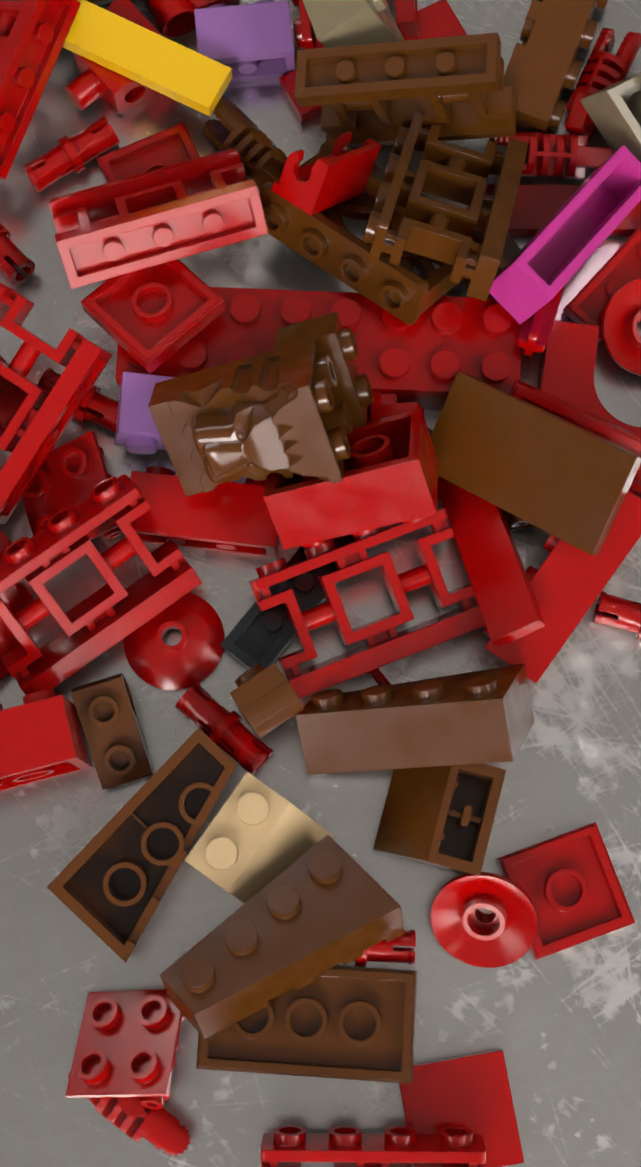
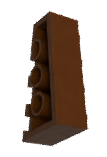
[503,0,609,134]
[295,664,534,775]

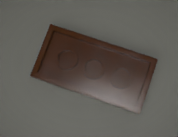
[431,371,641,555]
[196,965,417,1084]

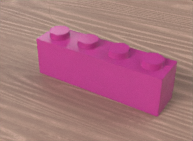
[489,145,641,325]

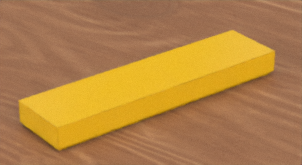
[63,0,233,116]

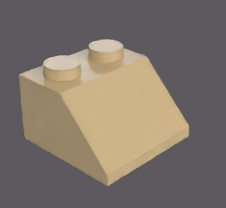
[184,772,335,903]

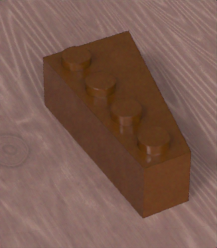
[47,728,237,963]
[160,835,404,1039]

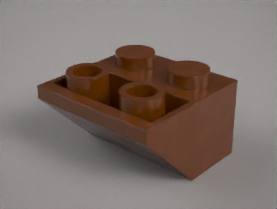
[373,763,506,876]

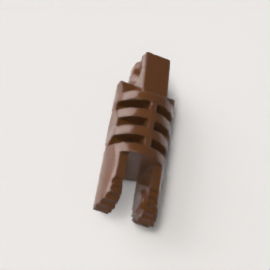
[202,95,287,188]

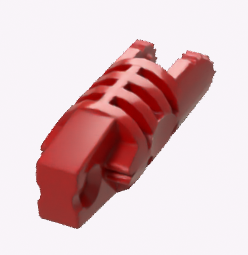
[565,27,641,142]
[489,131,613,180]
[68,1071,191,1157]

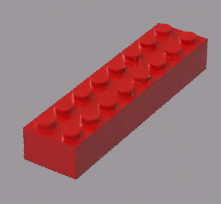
[115,287,521,411]

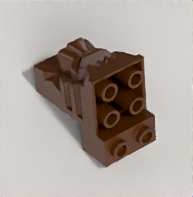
[148,312,374,497]

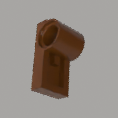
[230,663,304,739]
[71,673,153,790]

